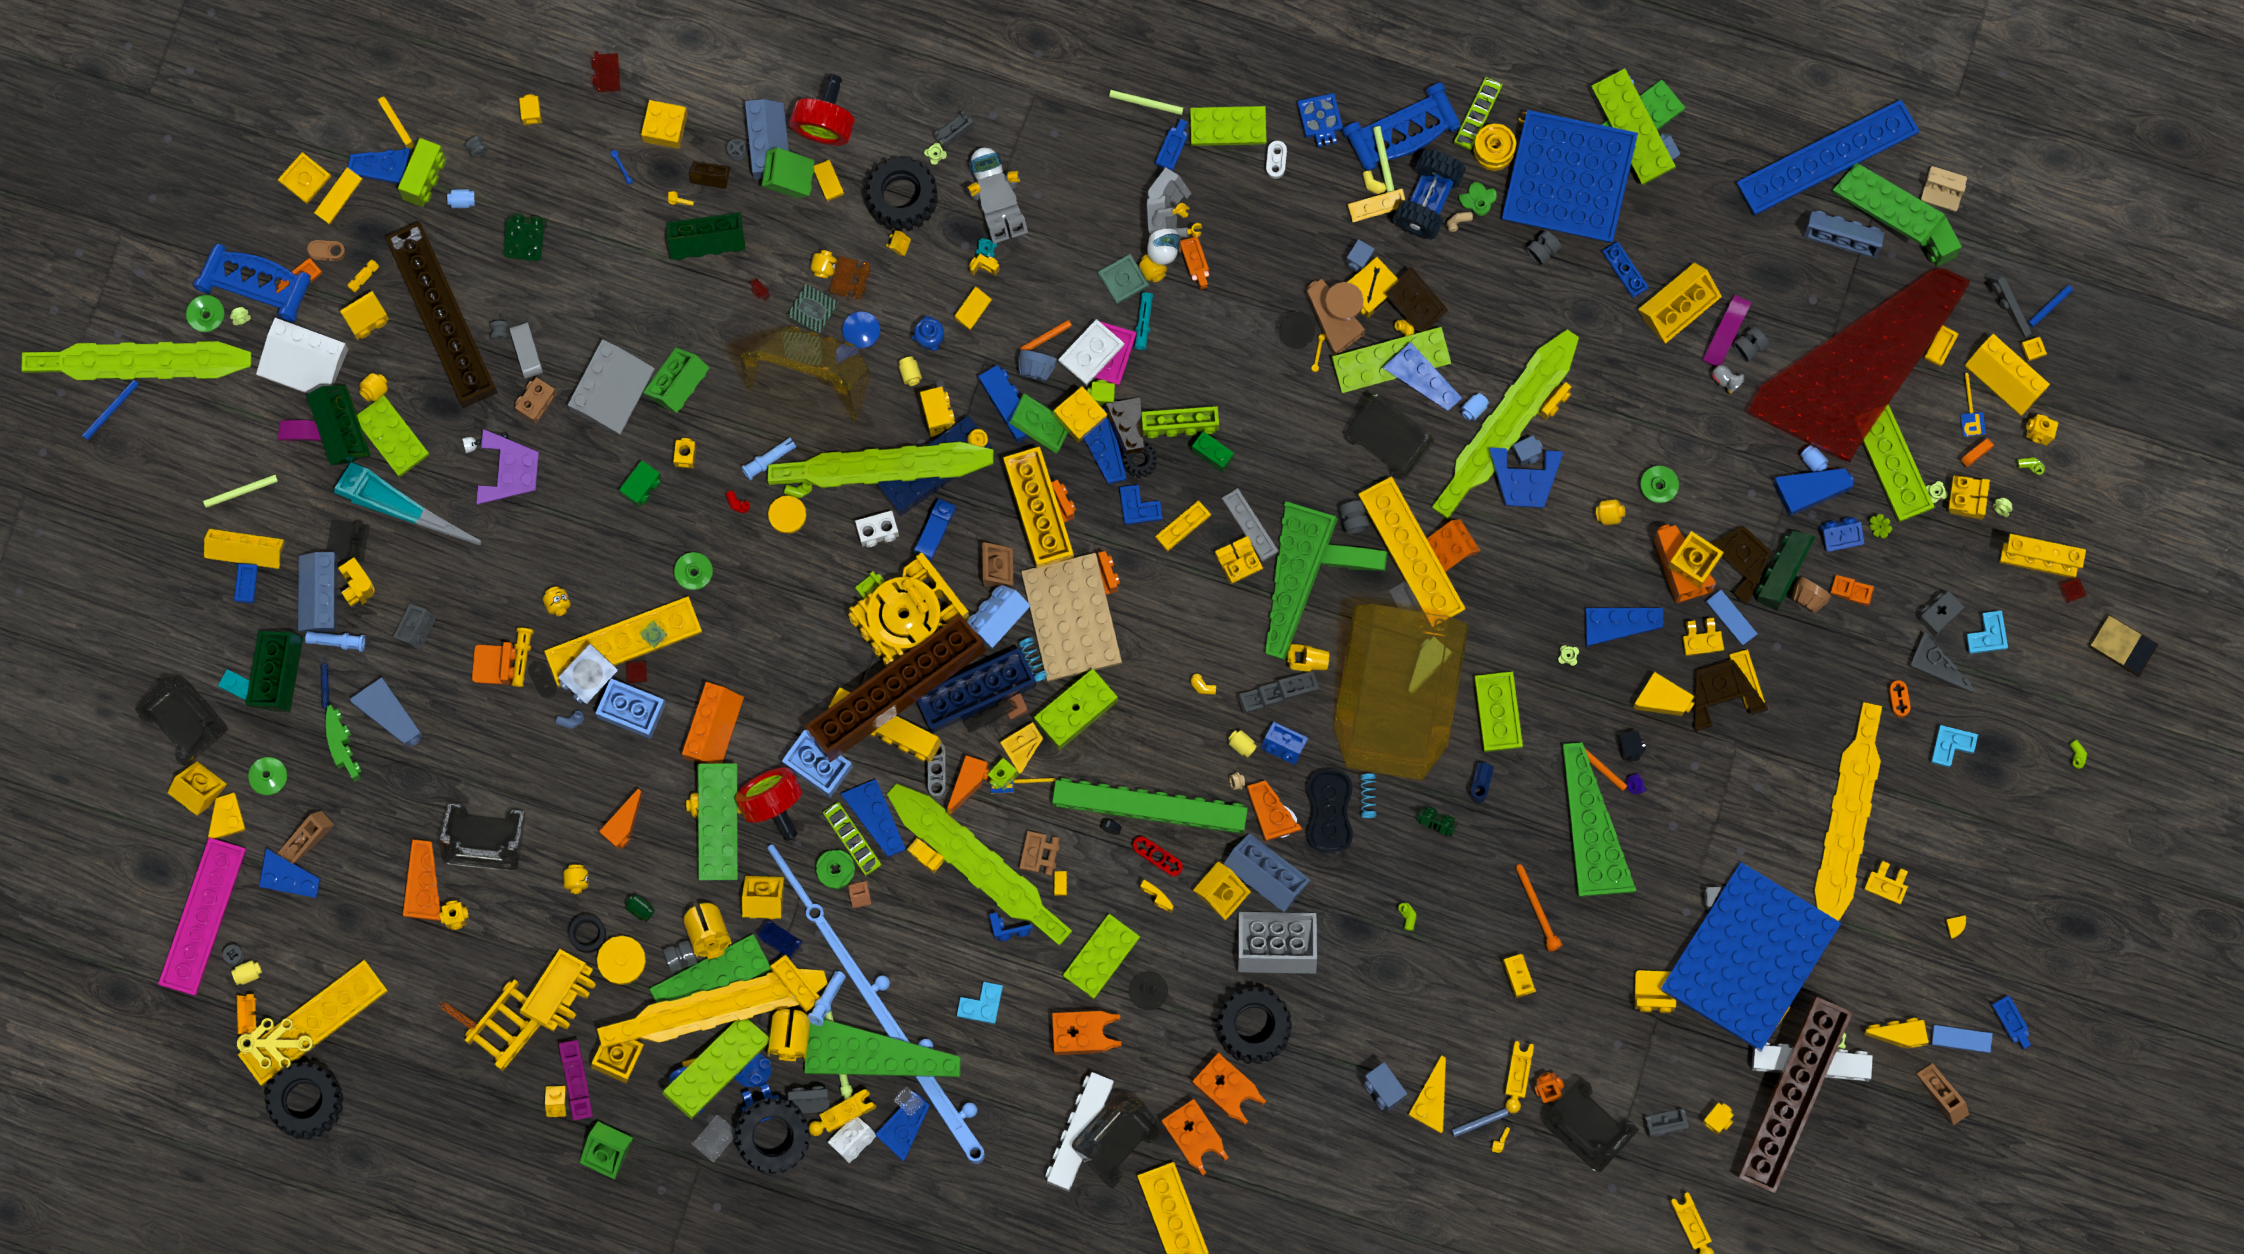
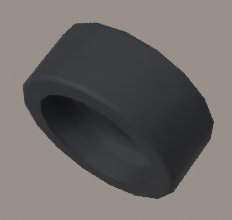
[569,915,606,953]

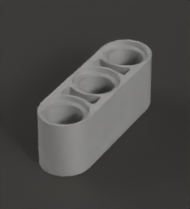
[509,322,543,379]
[928,744,946,800]

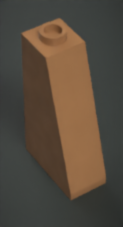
[1306,279,1365,356]

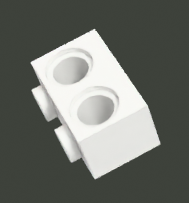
[855,511,899,548]

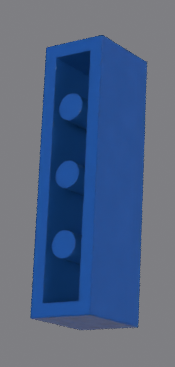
[978,365,1030,444]

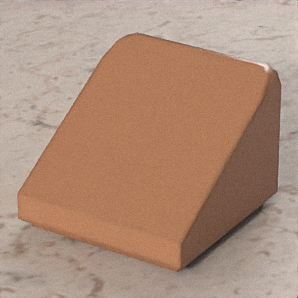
[1003,693,1028,720]
[848,881,871,908]

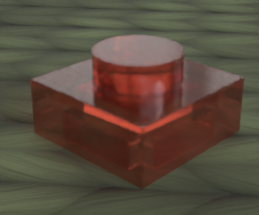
[751,278,770,302]
[2060,578,2086,603]
[627,662,647,683]

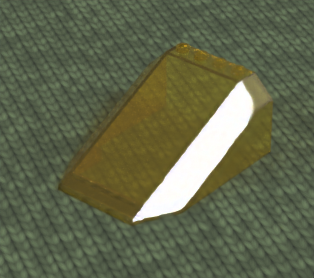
[740,326,871,421]
[1334,604,1469,781]

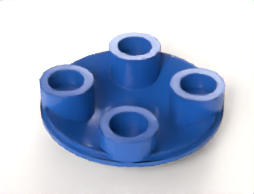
[842,311,880,348]
[735,1053,771,1087]

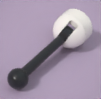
[462,432,509,453]

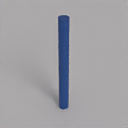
[82,380,139,441]

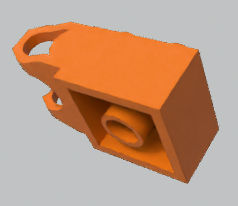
[1052,1011,1122,1055]
[1192,1053,1266,1125]
[1161,1099,1229,1176]

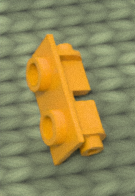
[237,994,257,1035]

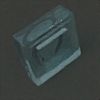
[640,621,667,648]

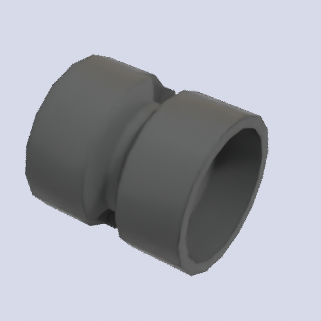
[1526,230,1562,266]
[1733,327,1769,362]
[1339,501,1370,534]
[663,940,697,973]

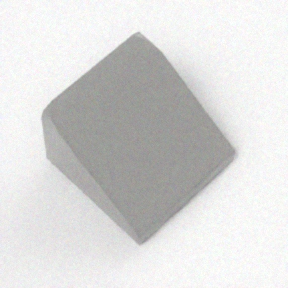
[1704,887,1721,910]

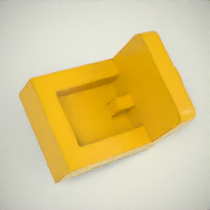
[969,254,1000,276]
[545,1086,566,1117]

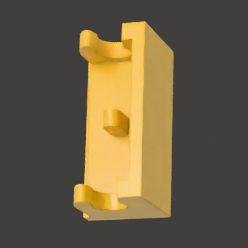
[1503,954,1536,999]

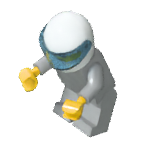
[967,147,1028,244]
[1147,168,1202,265]

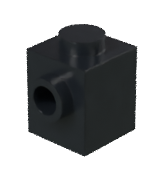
[1618,731,1646,762]

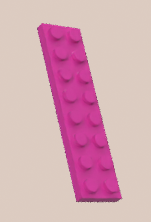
[158,838,247,996]

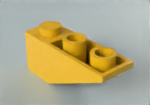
[1864,1018,1929,1049]

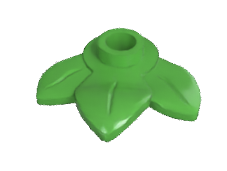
[1459,182,1497,216]

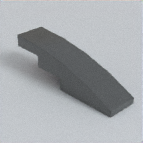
[1237,671,1319,714]

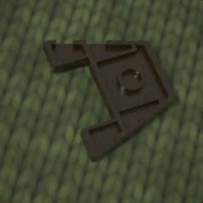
[1711,526,1772,605]
[1695,660,1768,731]

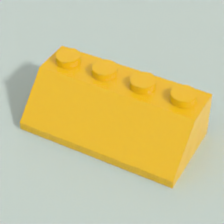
[1638,262,1722,344]
[1965,334,2050,416]

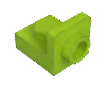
[855,571,885,599]

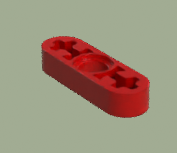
[1133,837,1183,877]

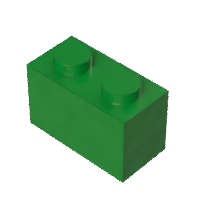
[1192,431,1234,473]
[619,461,662,508]

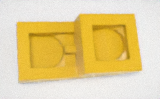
[1140,880,1174,913]

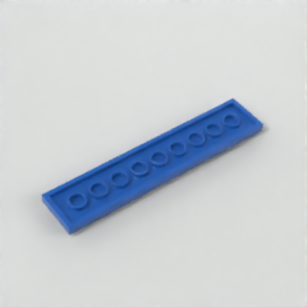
[1736,100,1920,216]

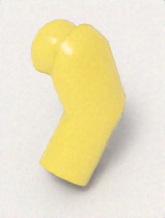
[1362,171,1386,194]

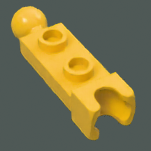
[1505,1041,1534,1113]
[809,1089,877,1136]
[1670,1192,1715,1254]

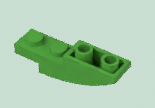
[326,705,362,782]

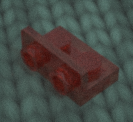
[592,51,621,93]

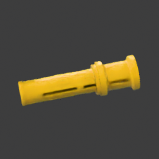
[511,628,534,687]

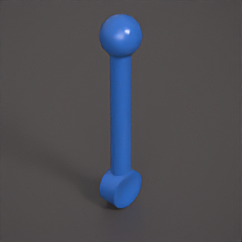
[611,150,633,185]

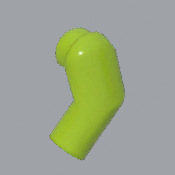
[2017,457,2045,475]
[2070,740,2087,769]

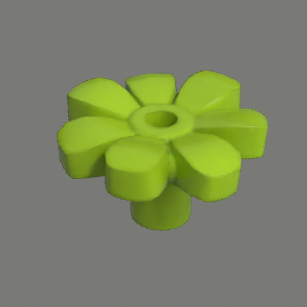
[1869,514,1892,538]

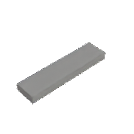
[1222,488,1279,562]

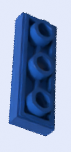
[1602,242,1649,299]

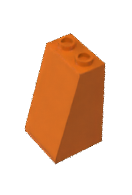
[1654,525,1716,604]

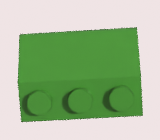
[643,348,710,413]

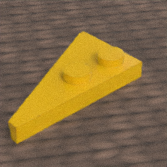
[1408,1055,1446,1134]

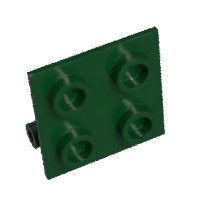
[1417,806,1458,837]

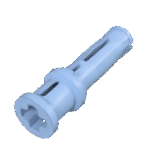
[741,437,796,481]
[305,631,365,652]
[807,971,846,1026]

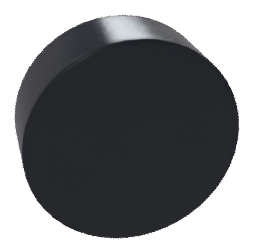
[1102,820,1122,835]

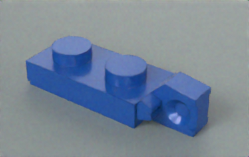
[1155,119,1188,171]
[1991,996,2031,1050]

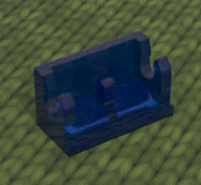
[758,921,803,960]

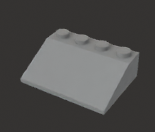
[568,339,655,435]
[1238,912,1317,974]

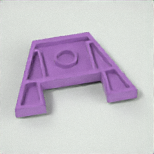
[477,429,539,505]

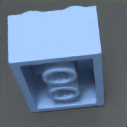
[967,585,1031,648]
[595,679,666,739]
[782,730,853,798]

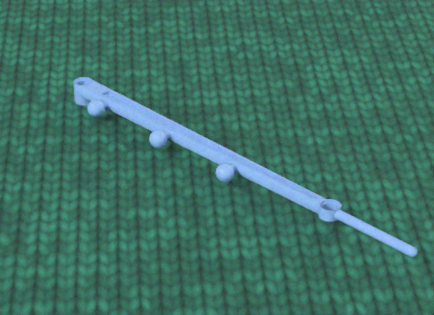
[767,844,985,1164]

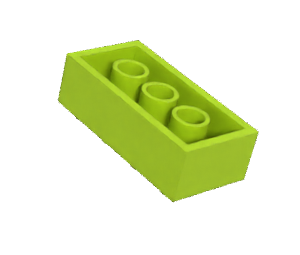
[1034,669,1118,751]

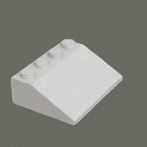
[256,318,348,394]

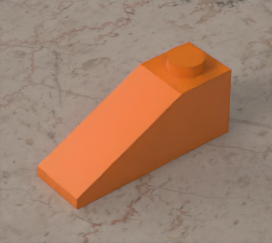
[947,755,990,815]
[599,789,643,850]

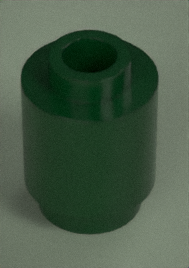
[625,894,655,922]

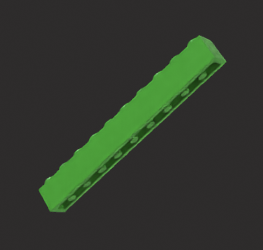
[1052,778,1247,834]

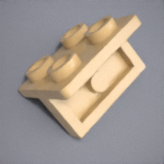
[1921,166,1967,212]

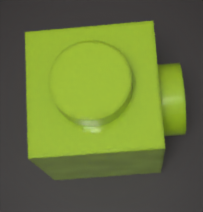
[1088,380,1115,406]
[987,758,1019,791]

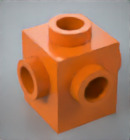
[1535,1072,1564,1103]

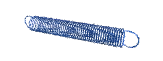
[321,658,329,713]

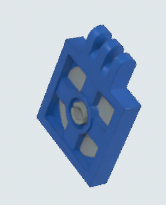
[1298,93,1343,147]

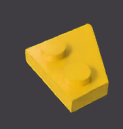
[1000,722,1043,774]
[208,793,246,839]

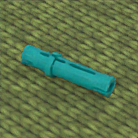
[1134,292,1154,350]

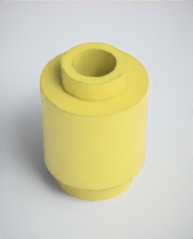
[899,357,922,386]
[1228,730,1257,758]
[231,960,262,985]

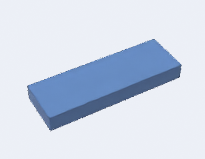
[1706,590,1757,646]
[1931,1025,1993,1053]

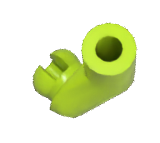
[784,482,812,498]
[1398,903,1417,931]

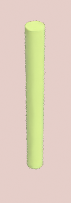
[1109,90,1184,115]
[1373,126,1395,193]
[203,475,278,508]

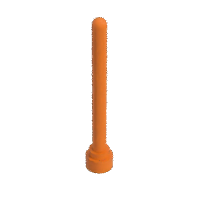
[1516,864,1563,952]

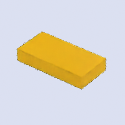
[813,160,844,201]
[1924,325,1959,367]

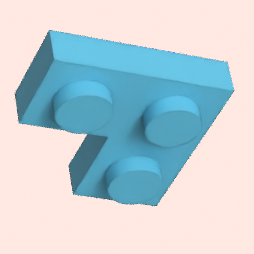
[1966,611,2008,654]
[1931,725,1978,768]
[957,982,1003,1025]

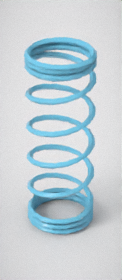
[1019,638,1048,682]
[1361,774,1377,818]

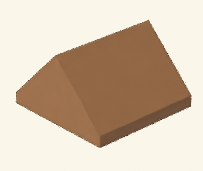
[982,542,1013,587]

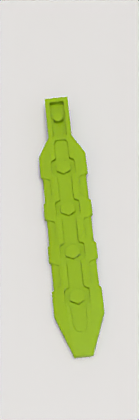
[1432,329,1579,519]
[22,341,251,380]
[768,442,994,488]
[887,784,1072,947]

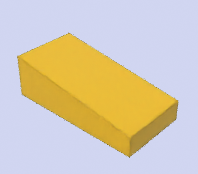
[1054,871,1067,896]

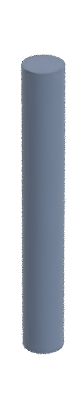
[1451,1108,1509,1137]

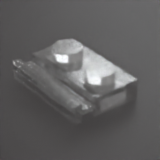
[692,1114,735,1163]

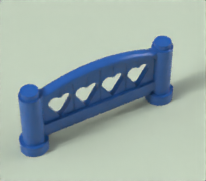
[1342,82,1461,171]
[192,244,311,322]

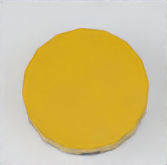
[768,496,806,534]

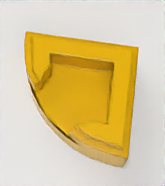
[1946,915,1966,939]

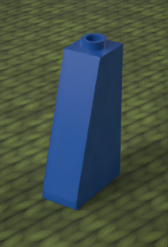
[1773,468,1854,517]

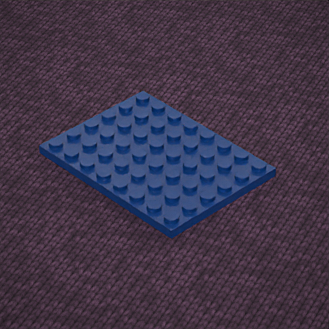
[1660,862,1841,1052]

